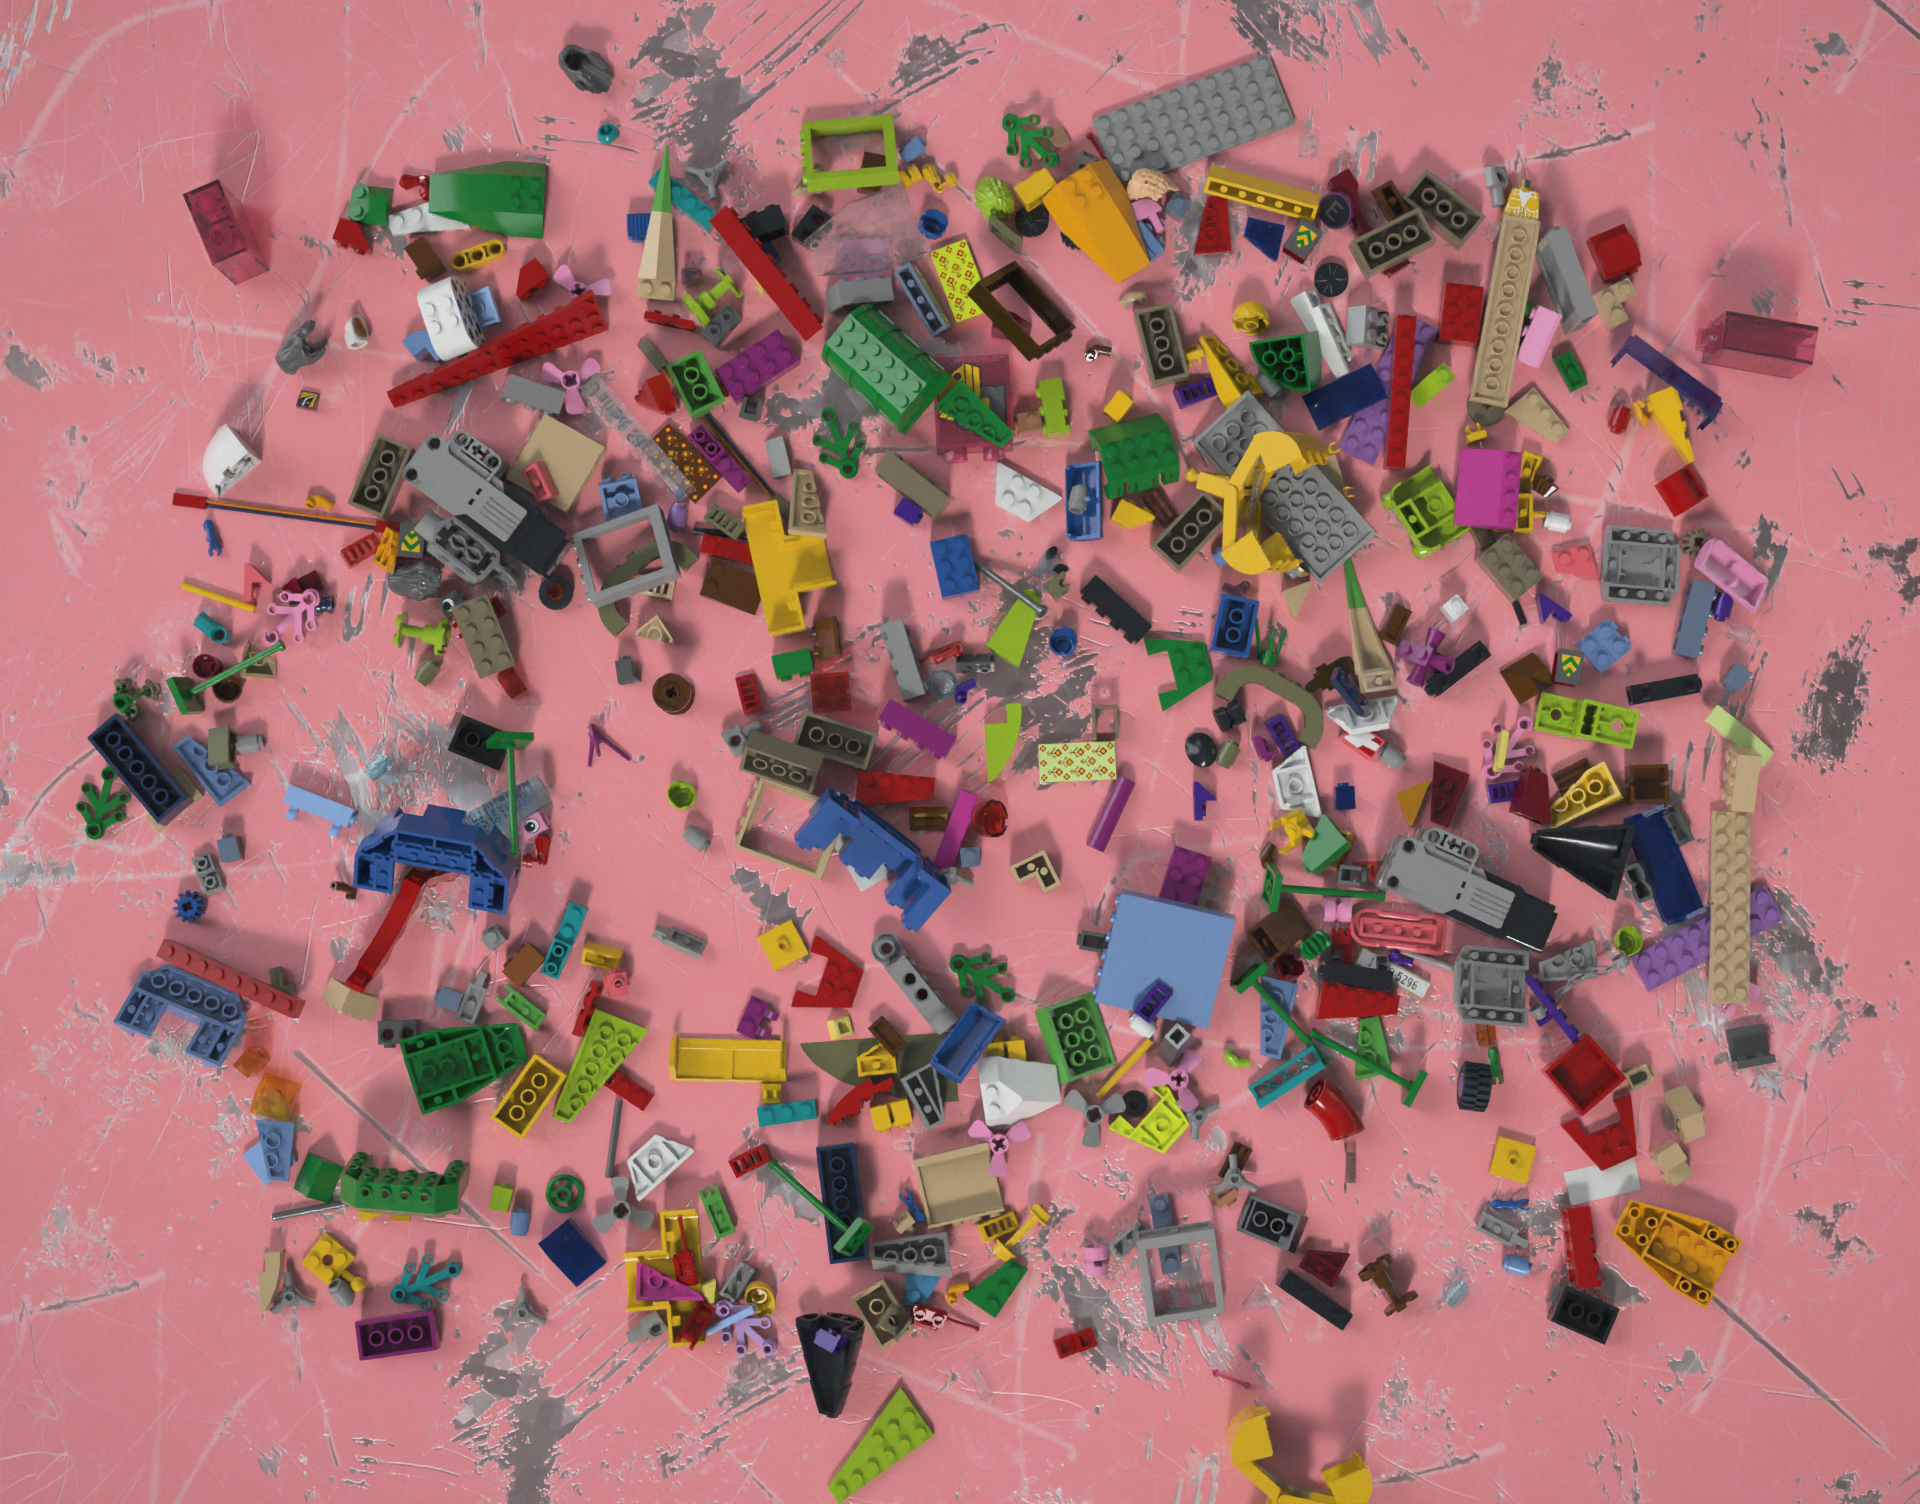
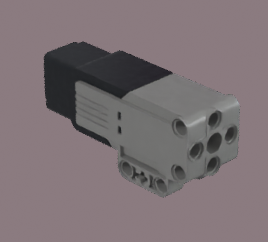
[403,430,572,578]
[1374,827,1558,953]

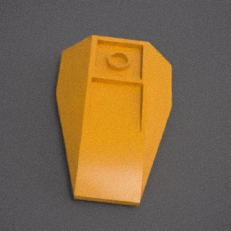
[1611,1199,1743,1309]

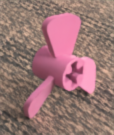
[553,265,612,303]
[540,357,601,415]
[1144,1050,1202,1112]
[968,1120,1031,1177]

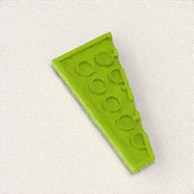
[552,1009,650,1124]
[828,1386,934,1504]

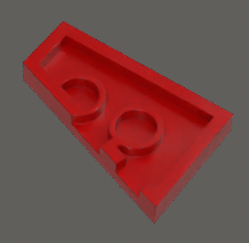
[1193,196,1231,256]
[572,980,604,1037]

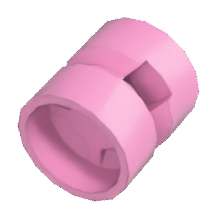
[1322,897,1352,922]
[1083,1246,1108,1276]

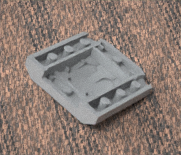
[1600,524,1681,607]
[1453,945,1529,1029]

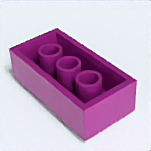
[714,329,800,406]
[878,699,957,761]
[1158,846,1212,906]
[355,1308,441,1361]

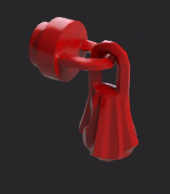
[399,174,430,201]
[523,834,552,868]

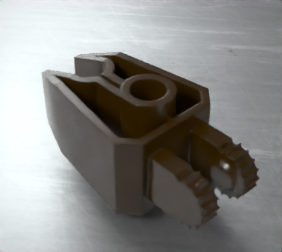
[1305,656,1354,693]

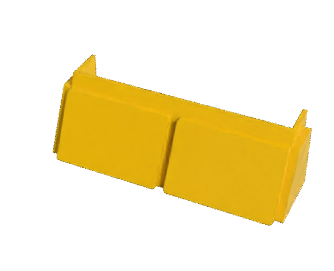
[669,1031,787,1084]

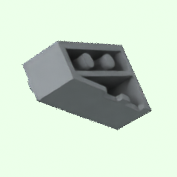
[499,374,566,418]
[899,1063,945,1131]

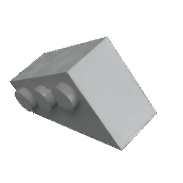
[825,276,894,314]

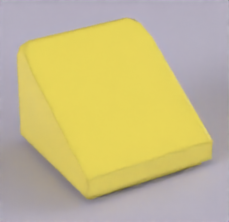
[827,1016,854,1040]

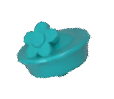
[597,124,620,144]

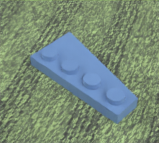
[172,735,251,807]
[1260,975,1299,1060]

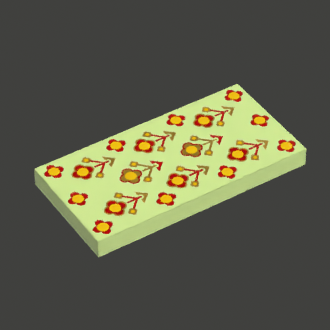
[1038,741,1116,783]

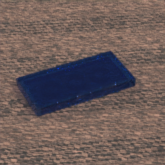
[1302,363,1388,431]

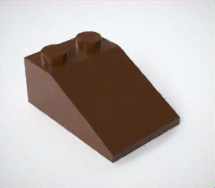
[699,559,761,616]
[812,615,842,661]

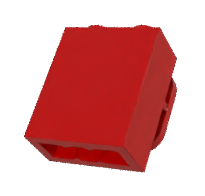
[1586,223,1642,284]

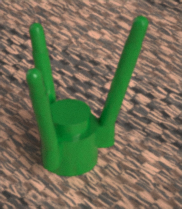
[1255,621,1287,666]

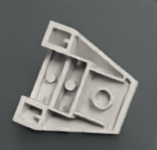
[977,1055,1061,1131]

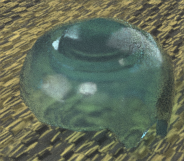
[927,669,958,699]

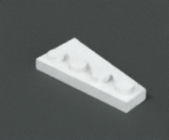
[388,202,471,236]

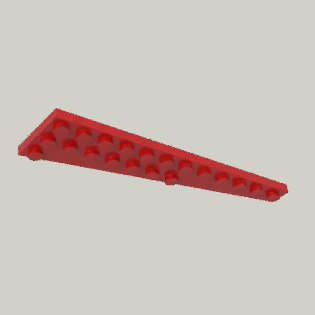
[387,289,609,408]

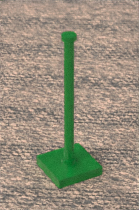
[166,639,286,715]
[486,731,534,855]
[1261,862,1386,912]
[1230,960,1331,1065]
[1308,1027,1428,1108]
[767,1158,875,1257]

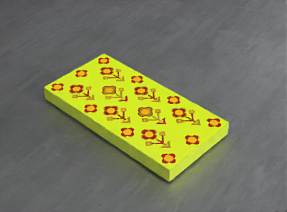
[930,239,984,324]

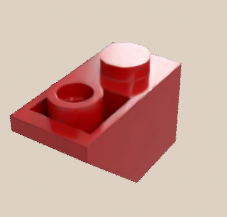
[332,217,373,256]
[516,257,551,301]

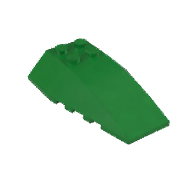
[428,161,546,239]
[399,1023,529,1115]

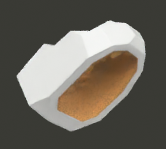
[344,315,369,349]

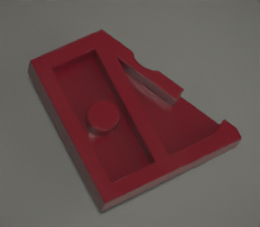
[1298,1250,1350,1287]

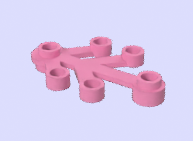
[264,588,321,645]
[1480,716,1535,781]

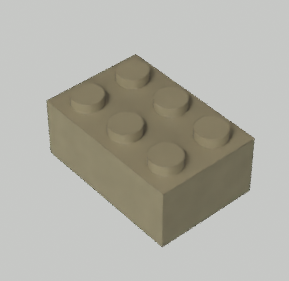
[1474,533,1544,603]

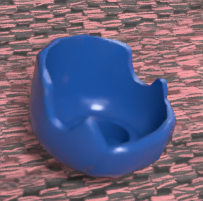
[918,209,948,240]
[1049,626,1078,657]

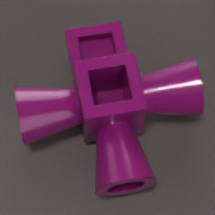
[1394,628,1455,688]

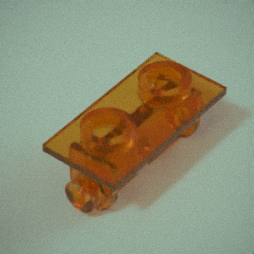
[1476,1024,1497,1046]

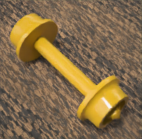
[992,1203,1051,1262]

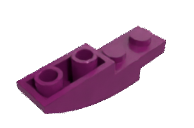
[688,424,752,493]

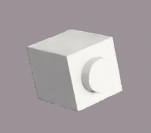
[1439,594,1469,623]

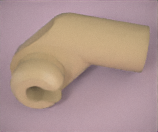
[1119,291,1148,308]

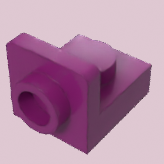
[1251,735,1279,762]

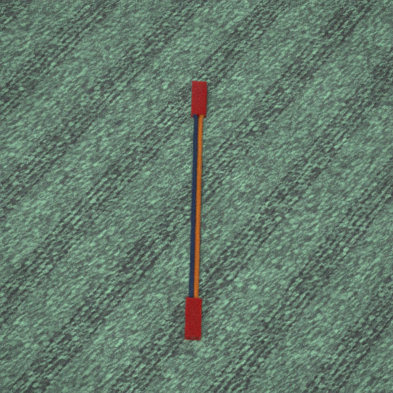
[172,493,400,534]

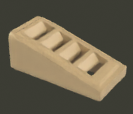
[638,574,677,601]

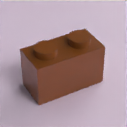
[502,943,546,987]

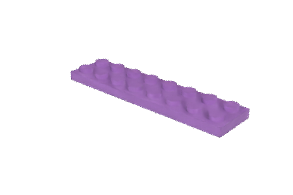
[1339,313,1438,466]
[1629,885,1784,992]

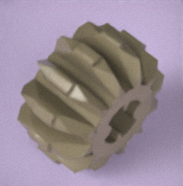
[1680,527,1710,559]

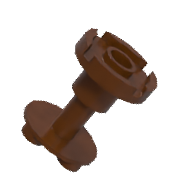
[652,673,695,715]
[1358,1253,1419,1317]

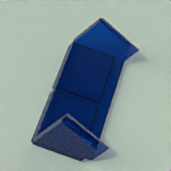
[1610,334,1723,430]
[1622,803,1714,926]

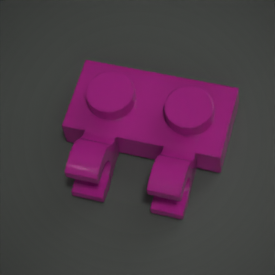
[736,996,780,1039]

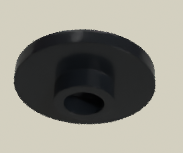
[1122,1090,1148,1117]

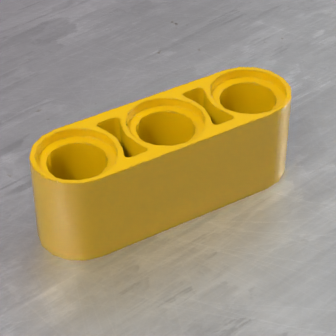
[451,239,506,274]

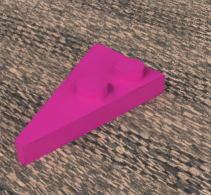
[636,1262,705,1300]

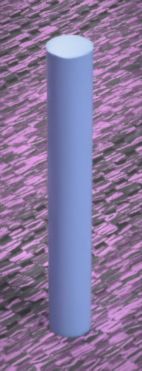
[705,1305,757,1336]

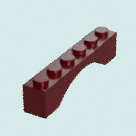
[1327,168,1411,279]

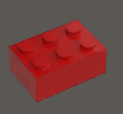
[1436,282,1484,348]

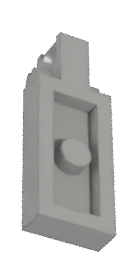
[652,924,708,960]
[455,971,489,1025]
[1475,1211,1530,1249]

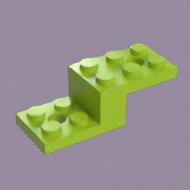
[1532,692,1641,750]

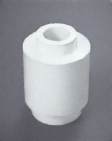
[1542,511,1572,533]
[1129,1013,1158,1039]

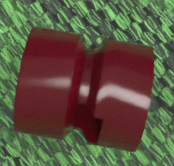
[192,654,224,680]

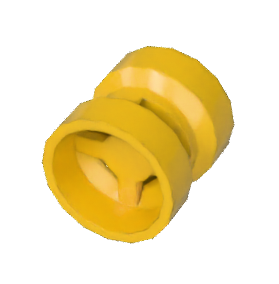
[898,163,923,189]

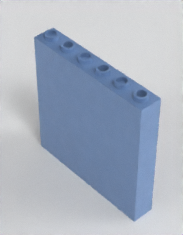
[1092,888,1236,1029]

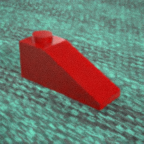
[700,533,753,566]

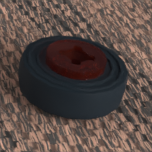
[538,576,573,610]

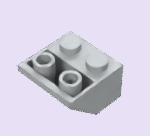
[1346,305,1390,350]

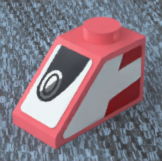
[1338,731,1385,761]

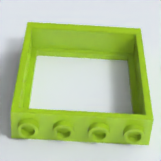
[799,114,899,192]

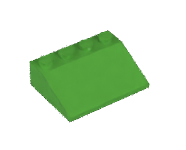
[1034,992,1117,1084]

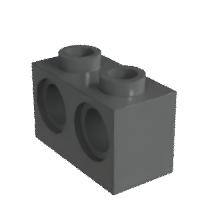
[701,304,742,349]
[377,1019,420,1048]

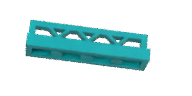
[1248,1045,1326,1109]

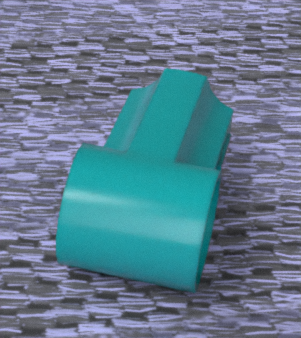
[193,612,232,645]

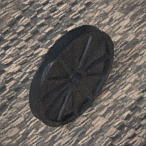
[1015,205,1049,237]
[1314,262,1348,297]

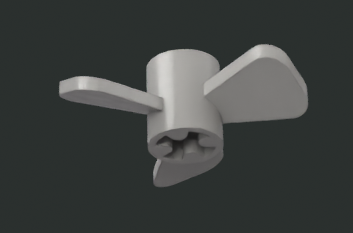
[1063,1090,1126,1148]
[592,1176,655,1234]

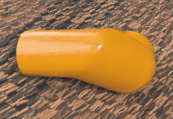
[1632,399,1651,427]
[304,494,335,511]
[945,1281,969,1305]

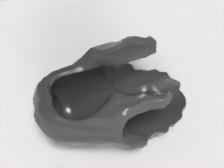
[558,44,612,94]
[275,320,329,375]
[387,560,443,601]

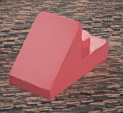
[244,563,271,603]

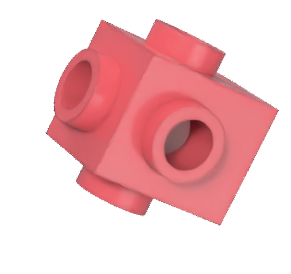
[602,967,631,998]

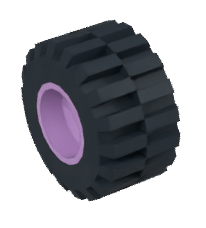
[1457,1061,1492,1112]

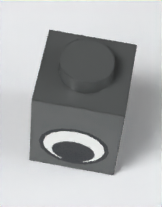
[437,589,468,619]

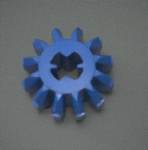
[172,890,207,923]

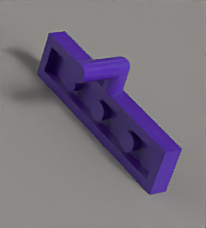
[1525,975,1579,1044]

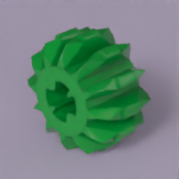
[1298,930,1332,961]

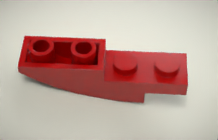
[826,1076,895,1126]

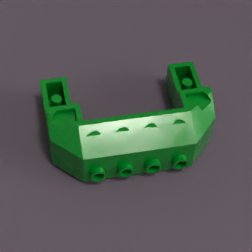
[340,1152,470,1218]

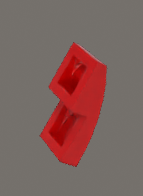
[1052,1327,1098,1359]

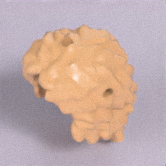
[1126,168,1179,201]

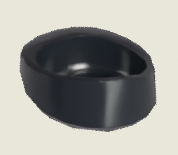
[1185,732,1218,768]

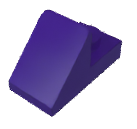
[1535,593,1573,624]
[1192,782,1217,821]

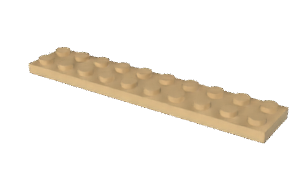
[1469,214,1541,408]
[1709,811,1751,1005]

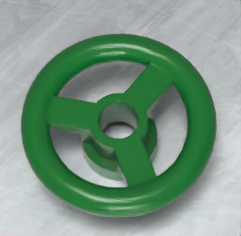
[545,1174,584,1213]

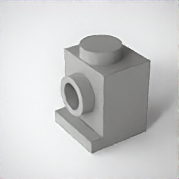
[481,924,509,951]

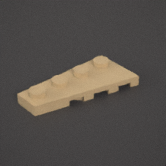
[788,468,827,539]

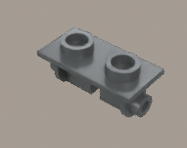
[956,653,995,674]
[1662,805,1695,847]

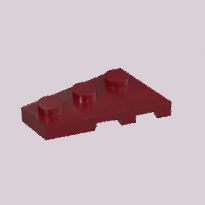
[1430,761,1470,828]

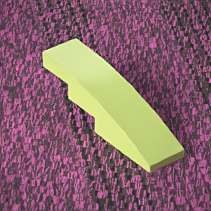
[1704,705,1774,768]

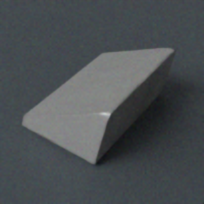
[765,436,792,479]

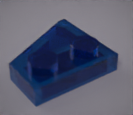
[1243,217,1285,262]

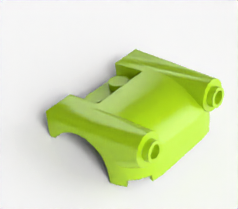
[1380,464,1471,559]

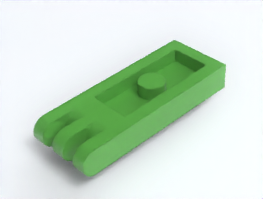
[698,1183,736,1239]

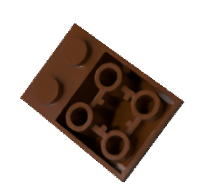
[1244,899,1313,964]

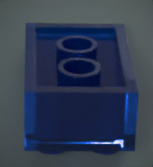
[538,1217,607,1287]

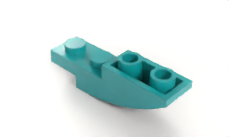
[540,900,589,980]

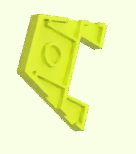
[1108,1084,1189,1154]

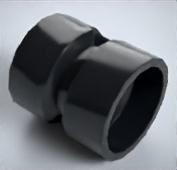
[1212,699,1247,733]

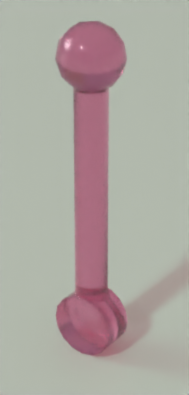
[1212,1369,1251,1389]

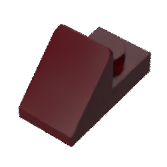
[282,570,325,605]

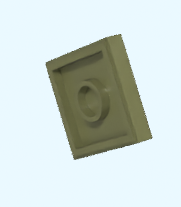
[989,215,1023,253]

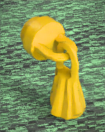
[921,164,958,193]

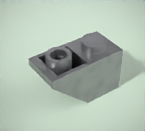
[1156,1023,1197,1068]

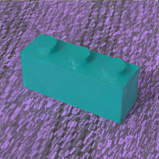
[757,1098,818,1127]

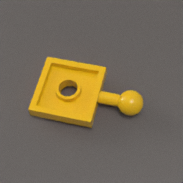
[301,1232,366,1292]

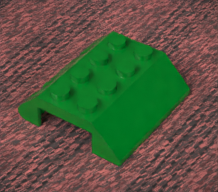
[1087,413,1180,500]

